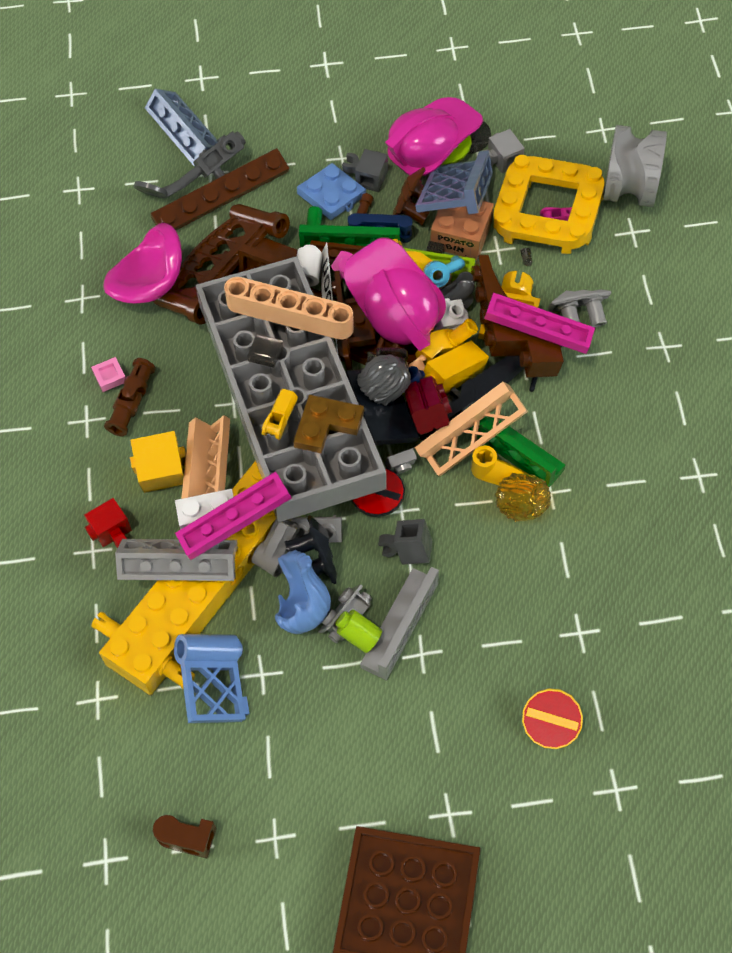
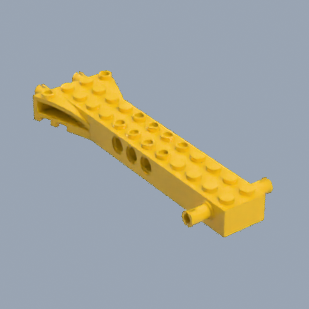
[91,461,276,696]

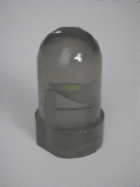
[520,248,532,266]

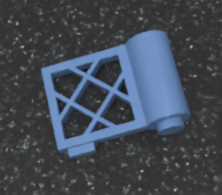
[174,634,249,723]

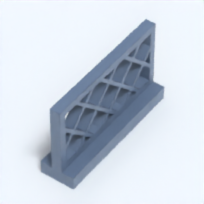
[415,150,493,214]

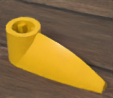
[471,445,547,494]

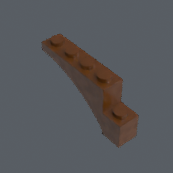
[471,255,564,378]

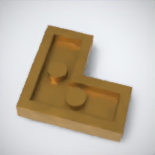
[293,395,364,454]

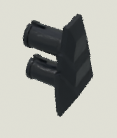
[284,515,337,584]

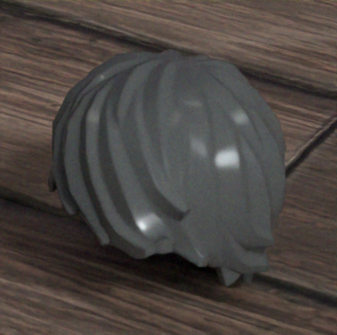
[357,354,411,406]

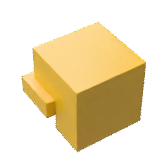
[130,431,186,493]

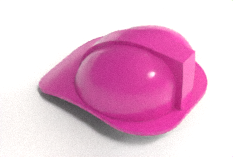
[385,97,483,176]
[344,238,446,351]

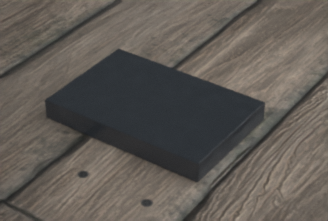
[345,370,420,445]

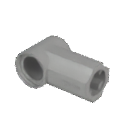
[251,519,300,577]

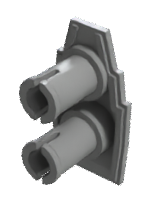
[547,289,611,327]

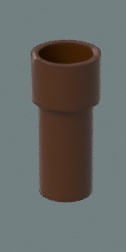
[357,193,374,214]

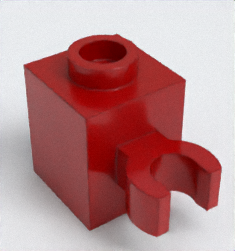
[84,498,132,548]

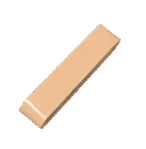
[224,277,354,340]

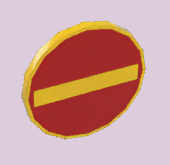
[522,688,583,749]

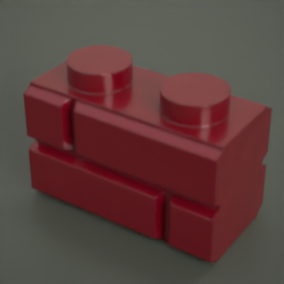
[405,376,452,435]

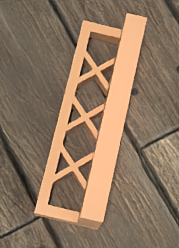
[414,382,528,476]
[181,415,230,499]

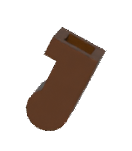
[153,815,217,859]

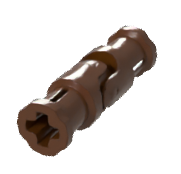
[104,358,156,437]

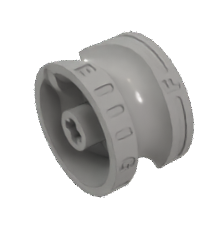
[603,125,667,207]

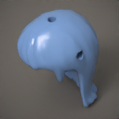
[275,550,331,634]

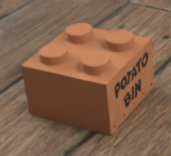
[430,201,494,260]

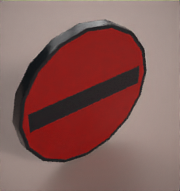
[351,467,405,517]

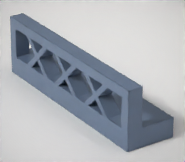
[145,89,218,166]

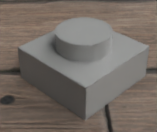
[385,448,417,474]

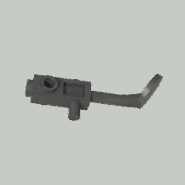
[134,131,246,198]

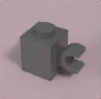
[342,149,388,192]
[378,519,433,565]

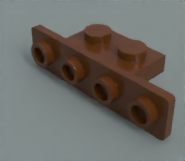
[331,270,376,370]

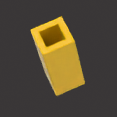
[424,340,489,393]

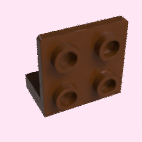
[239,238,298,273]

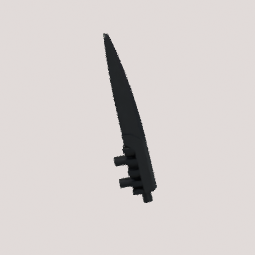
[408,355,524,441]

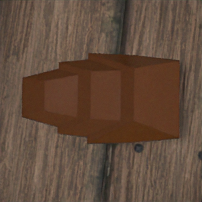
[393,167,430,226]

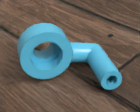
[423,255,465,288]

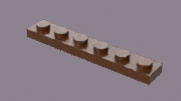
[150,148,289,230]

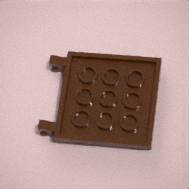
[333,826,480,953]

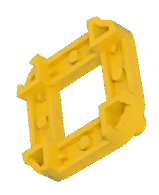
[494,155,605,254]

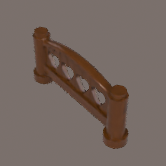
[153,204,290,325]

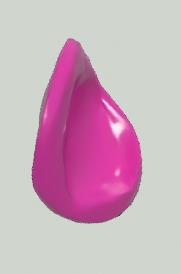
[103,223,182,304]

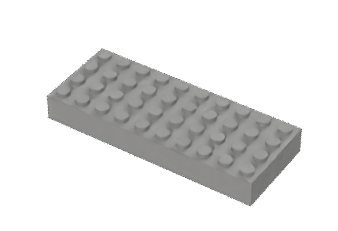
[196,256,386,523]

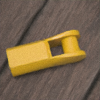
[262,389,298,440]

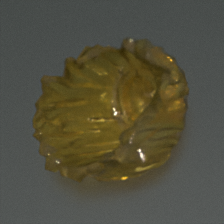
[495,473,551,521]

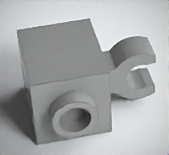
[483,129,525,173]

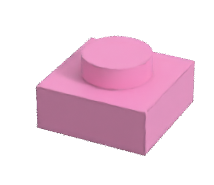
[91,357,126,392]

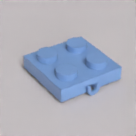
[297,163,366,220]

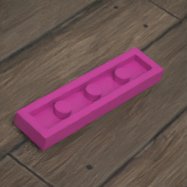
[484,292,595,354]
[175,471,292,560]

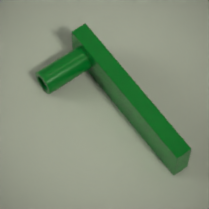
[299,206,400,248]

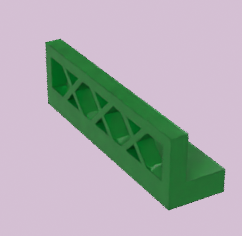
[466,407,566,488]

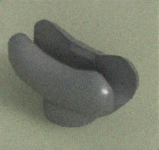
[440,271,475,309]

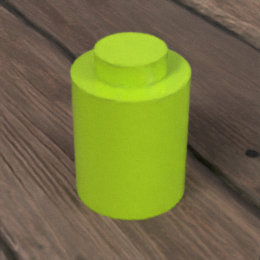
[335,609,382,653]

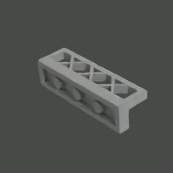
[115,539,237,581]
[360,567,439,681]

